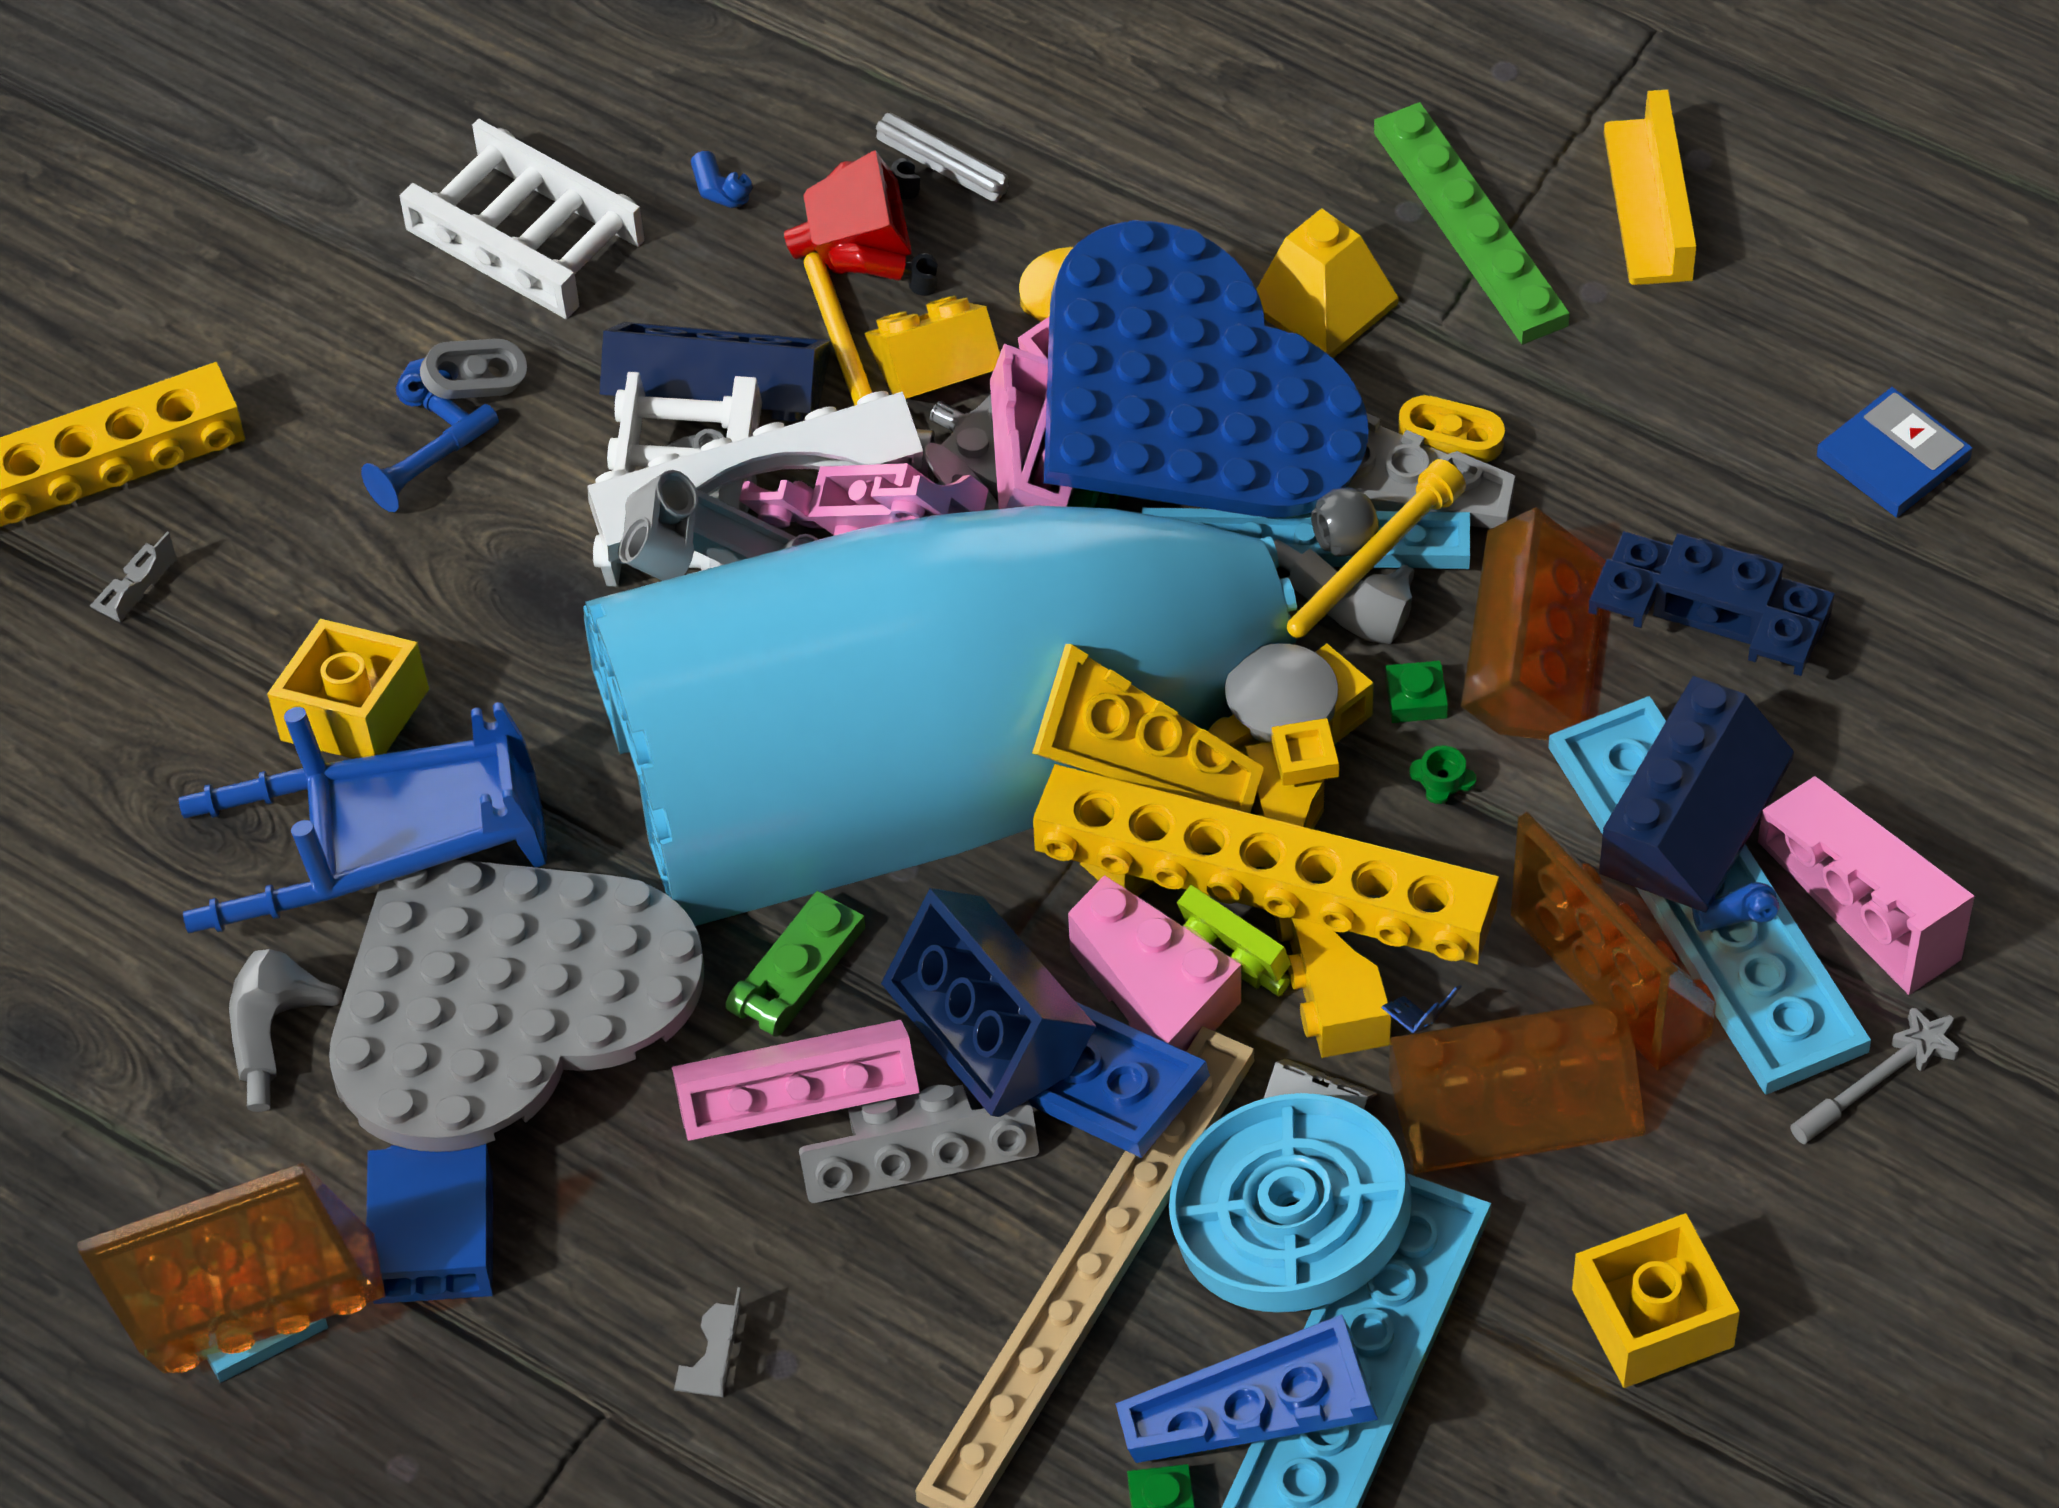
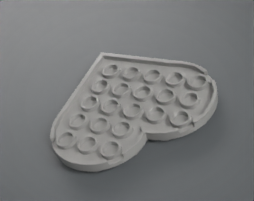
[329,859,704,1152]

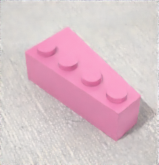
[1758,776,1975,995]

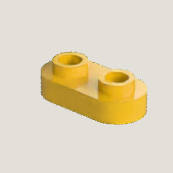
[1398,395,1505,463]

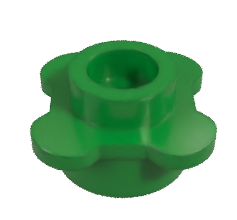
[1409,745,1476,804]

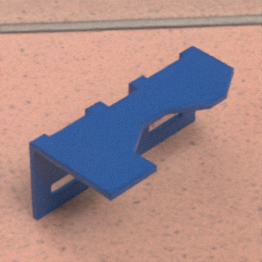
[1381,985,1462,1034]

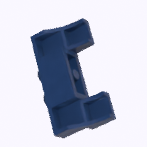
[1588,531,1835,676]

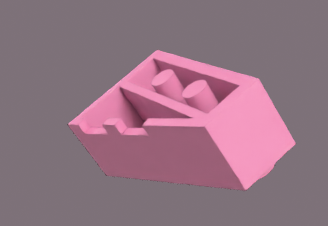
[990,344,1072,509]
[1068,875,1241,1052]

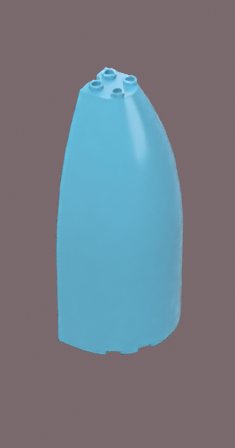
[583,505,1297,926]

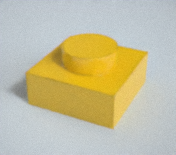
[1271,718,1339,786]

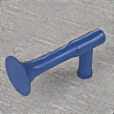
[361,391,499,512]

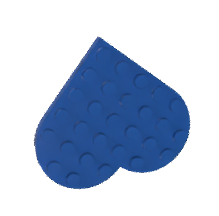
[1044,220,1369,518]

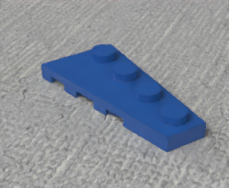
[1115,1314,1378,1463]

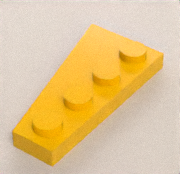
[1032,644,1264,813]

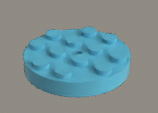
[1169,1093,1412,1312]

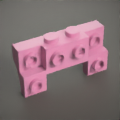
[739,463,989,536]

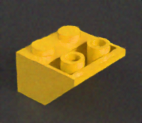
[864,296,1000,399]

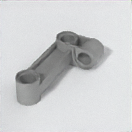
[619,470,818,581]

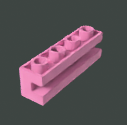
[672,1020,920,1141]

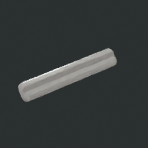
[875,113,1009,202]

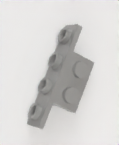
[799,1085,1039,1203]

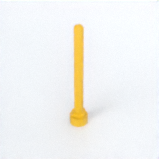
[804,252,872,406]
[1287,459,1466,638]

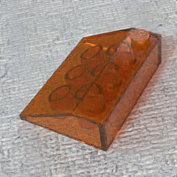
[1511,812,1716,1071]
[77,1163,385,1374]

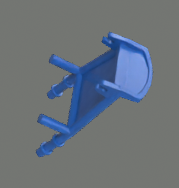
[179,702,547,933]

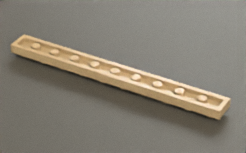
[915,1026,1254,1508]

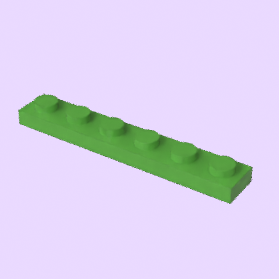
[1374,102,1569,345]

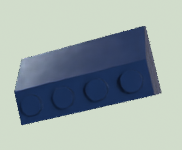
[599,322,831,421]
[1599,676,1794,913]
[881,888,1096,1117]

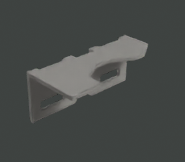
[90,531,177,623]
[1263,1059,1377,1109]
[674,1287,741,1398]

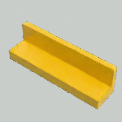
[1604,90,1696,285]

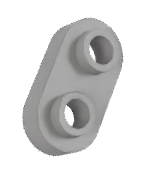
[420,339,527,399]

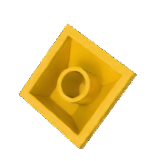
[1256,208,1398,358]

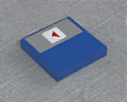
[1817,387,1972,518]

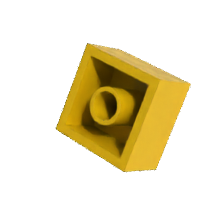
[267,619,429,759]
[1572,1213,1740,1388]

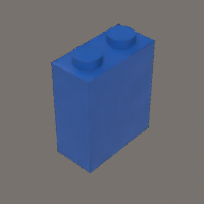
[366,1144,493,1304]

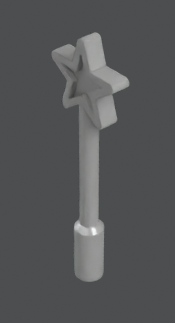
[1790,1008,1959,1144]

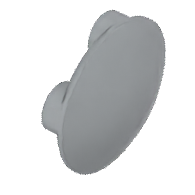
[1225,643,1338,743]

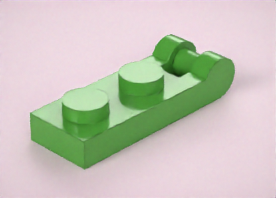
[726,891,865,1037]

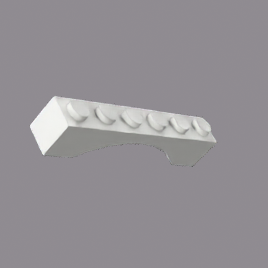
[587,391,923,562]

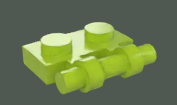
[1177,885,1291,997]

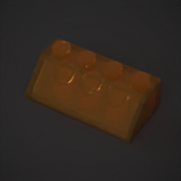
[1461,507,1606,740]
[1389,1000,1645,1174]

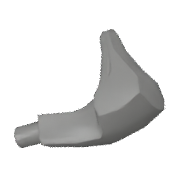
[1274,539,1414,644]
[229,949,343,1112]

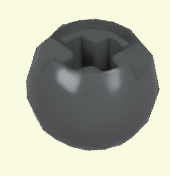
[1311,488,1379,557]

